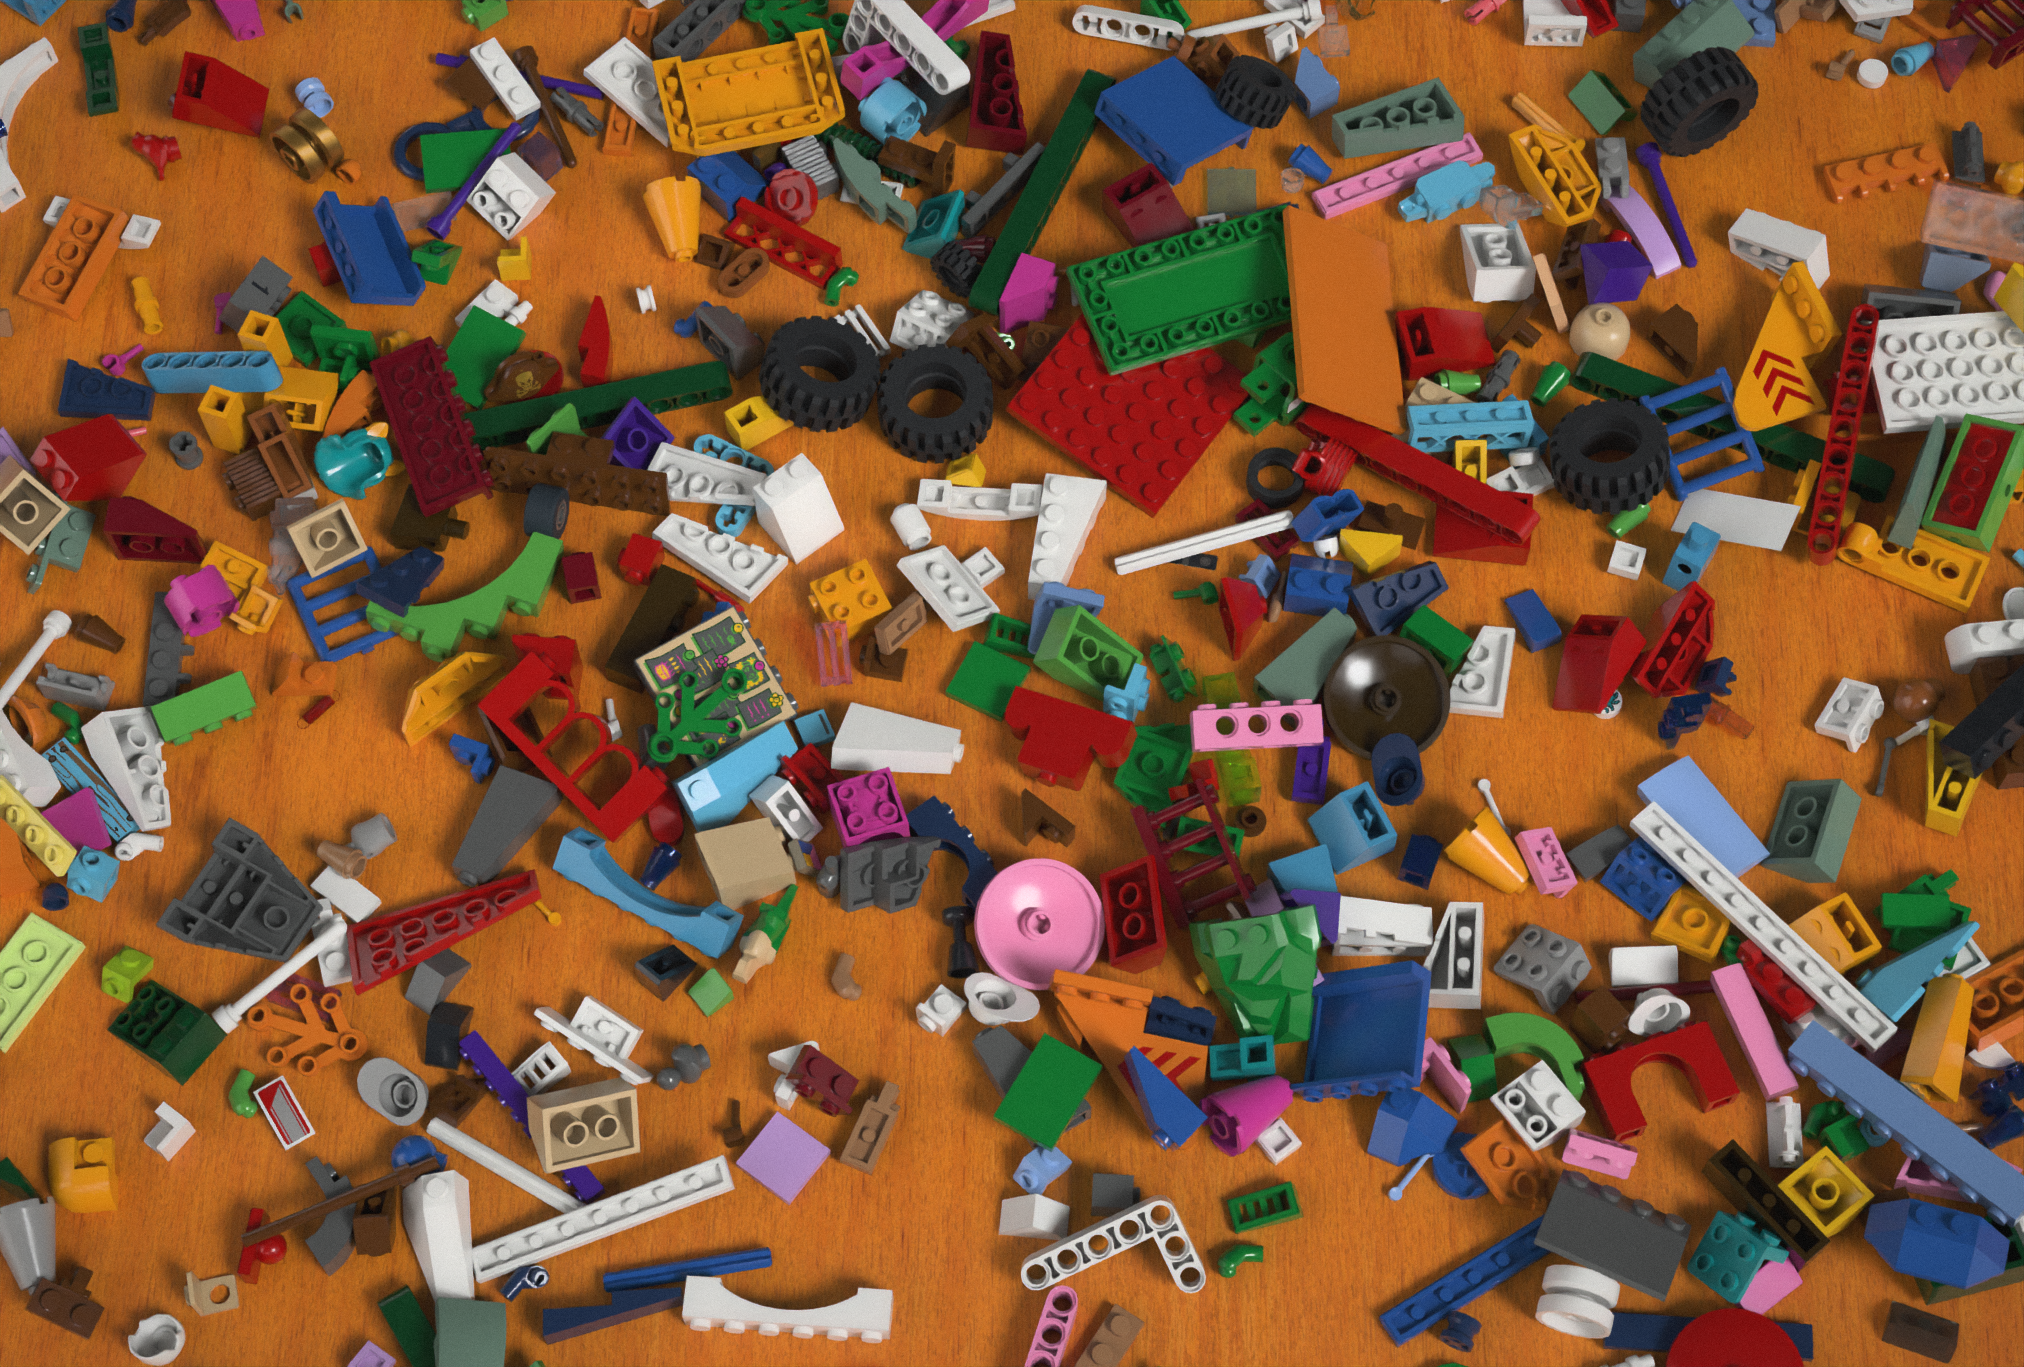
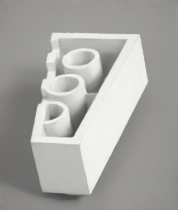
[1028,473,1107,600]

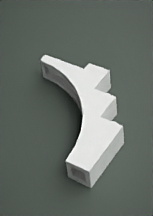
[0,37,58,213]

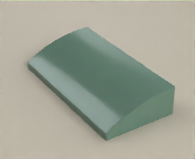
[1887,415,1947,549]

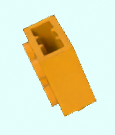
[807,559,893,647]

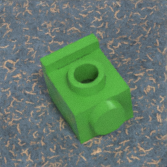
[461,0,509,32]

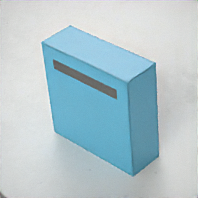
[794,709,836,747]

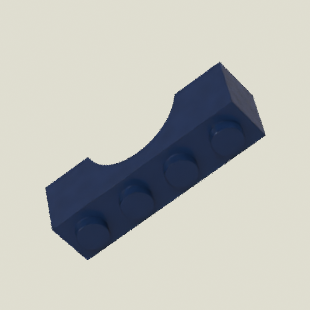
[906,795,998,916]

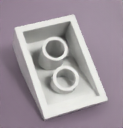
[1460,223,1536,303]

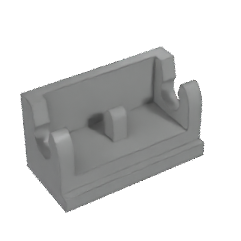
[36,662,115,712]

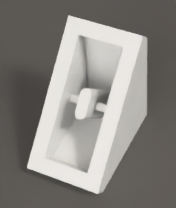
[999,1193,1070,1240]

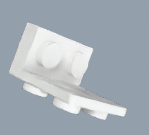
[1523,0,1587,47]
[889,290,974,351]

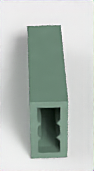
[1252,607,1357,730]

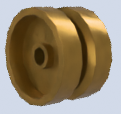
[269,107,344,184]

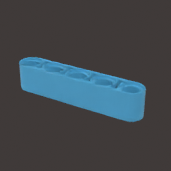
[141,351,283,393]

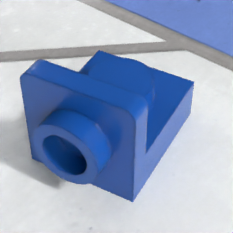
[449,734,495,784]

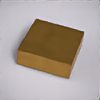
[752,142,782,175]

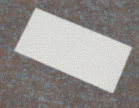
[1671,489,1801,551]

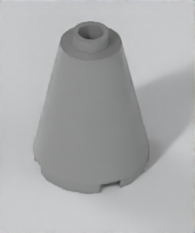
[0,1197,56,1296]

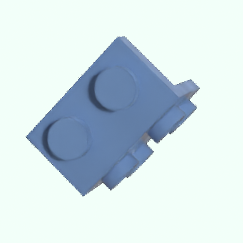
[1028,582,1105,655]

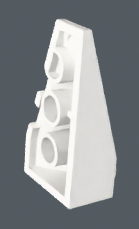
[81,706,172,832]
[402,1170,475,1304]

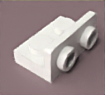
[1814,677,1884,753]

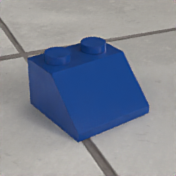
[687,151,771,222]
[1283,554,1353,617]

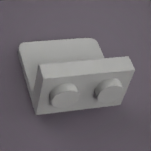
[1494,924,1592,1015]

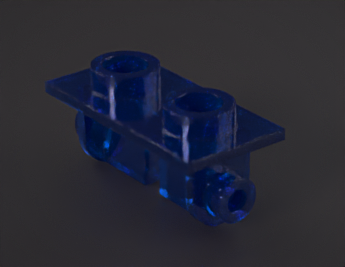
[1968,1061,2024,1117]

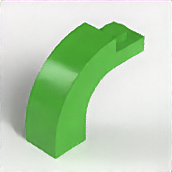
[1481,1012,1585,1102]

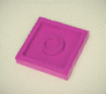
[41,787,112,856]

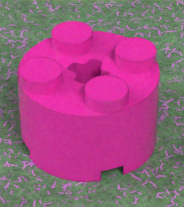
[164,565,240,637]

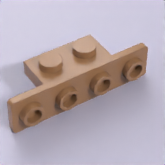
[1774,0,1842,34]

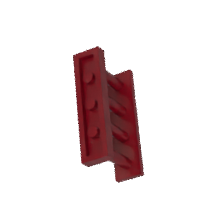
[1945,0,2024,70]
[1130,778,1257,932]

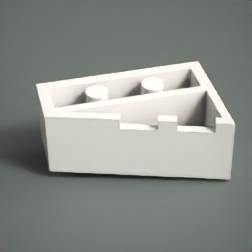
[1728,208,1830,290]
[1331,896,1433,956]
[1423,901,1484,1009]

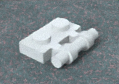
[455,279,533,327]

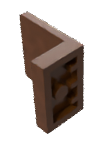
[1019,320,1070,382]

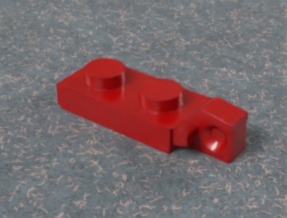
[1735,939,1817,1025]

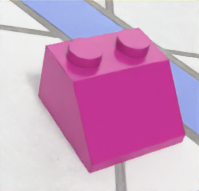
[999,253,1059,334]

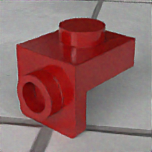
[1168,758,1220,801]

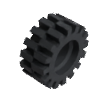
[930,241,983,298]

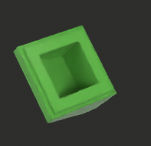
[688,967,734,1018]

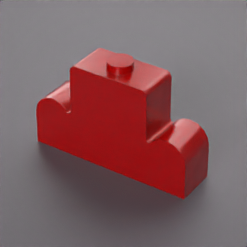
[1005,686,1138,791]

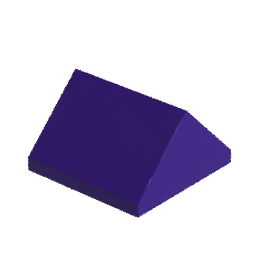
[1580,241,1653,305]
[601,397,675,470]
[1279,889,1341,947]

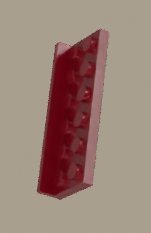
[369,336,495,517]

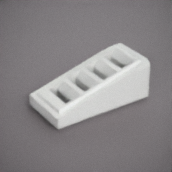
[511,1041,571,1097]

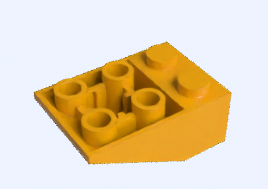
[1761,892,1882,976]

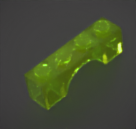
[1201,672,1262,807]

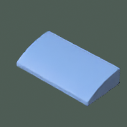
[1637,755,1770,878]

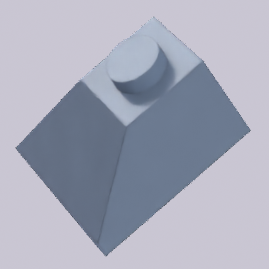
[1919,240,1991,292]

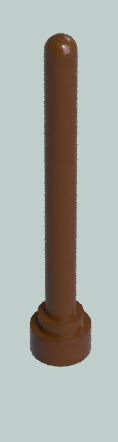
[513,46,577,168]

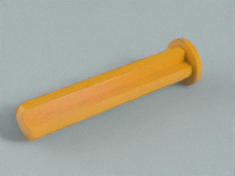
[1511,92,1586,152]

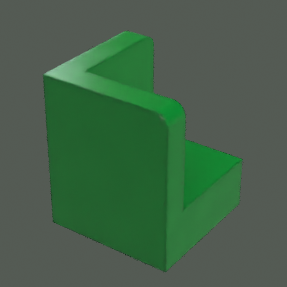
[1818,1114,1870,1163]

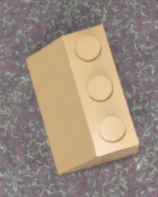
[527,1077,640,1174]

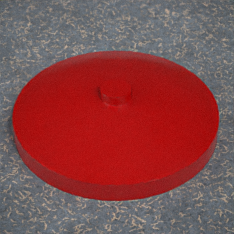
[1664,1308,1804,1367]

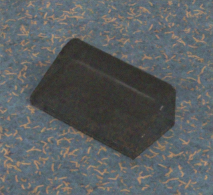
[1882,1301,1959,1363]

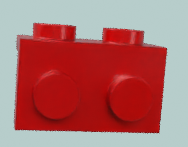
[780,742,846,814]

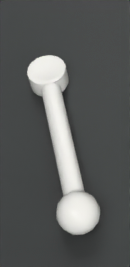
[1477,779,1511,837]

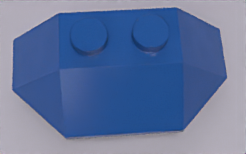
[1864,1198,2010,1290]

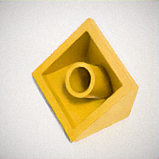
[1777,1146,1875,1237]

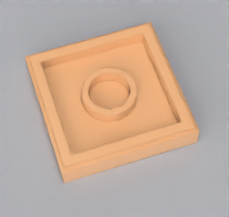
[1533,253,1570,334]

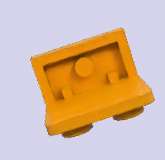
[1786,459,1861,547]

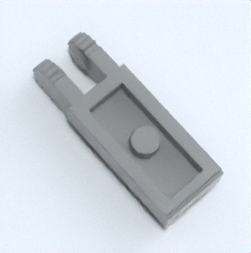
[1595,137,1629,199]

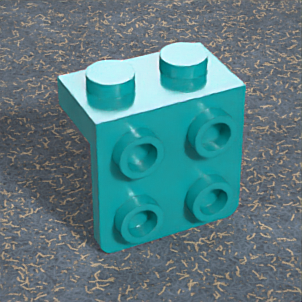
[1687,1210,1790,1304]

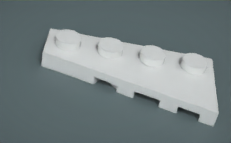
[647,442,768,506]
[652,513,788,604]

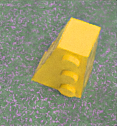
[1925,718,1983,837]

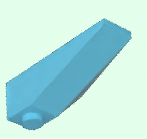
[671,721,798,832]
[1855,921,1980,1022]

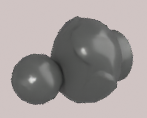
[657,1043,711,1091]

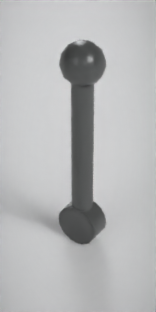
[1874,737,1897,797]

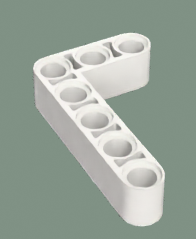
[843,0,970,95]
[1021,1195,1206,1293]

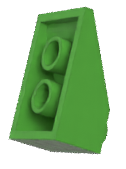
[1033,605,1144,702]

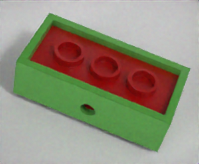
[1921,413,2024,552]

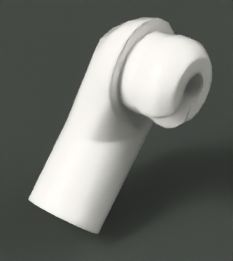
[114,832,164,861]

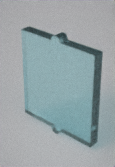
[1207,167,1256,218]

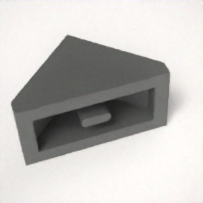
[405,948,472,1017]

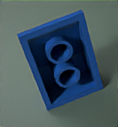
[1124,1046,1208,1152]

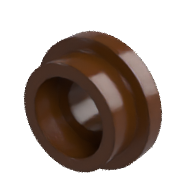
[1234,806,1267,837]

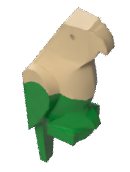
[732,884,798,984]

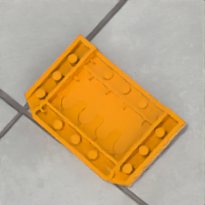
[652,28,845,157]

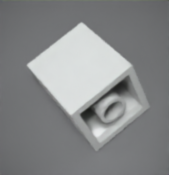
[752,453,844,565]

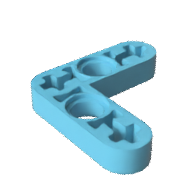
[694,434,774,537]

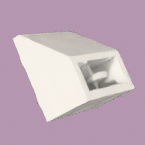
[466,152,556,241]
[1490,1060,1586,1152]

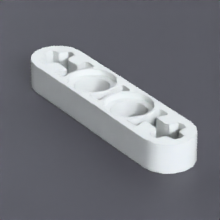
[1072,5,1184,50]

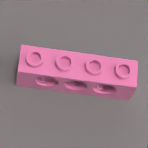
[1190,699,1324,752]

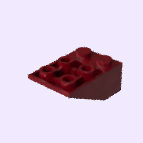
[1102,162,1194,248]

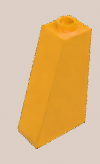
[1900,973,1974,1104]

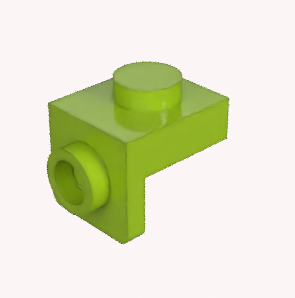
[101,946,154,1003]

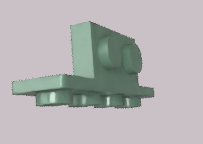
[26,490,96,594]

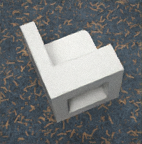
[144,1101,196,1162]

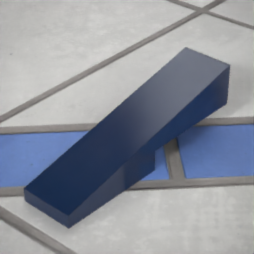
[543,1287,684,1345]

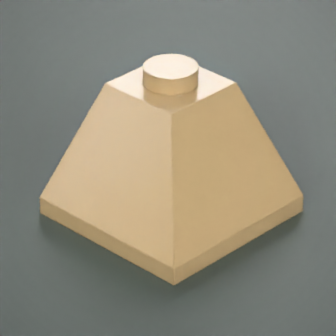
[286,498,368,578]

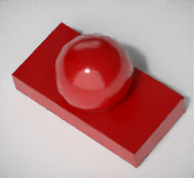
[237,1208,287,1284]

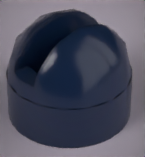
[42,883,69,911]

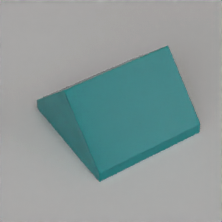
[902,189,965,259]

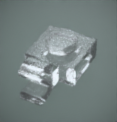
[1317,5,1350,58]

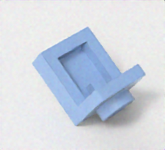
[1013,1146,1072,1195]

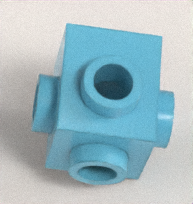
[66,845,120,903]

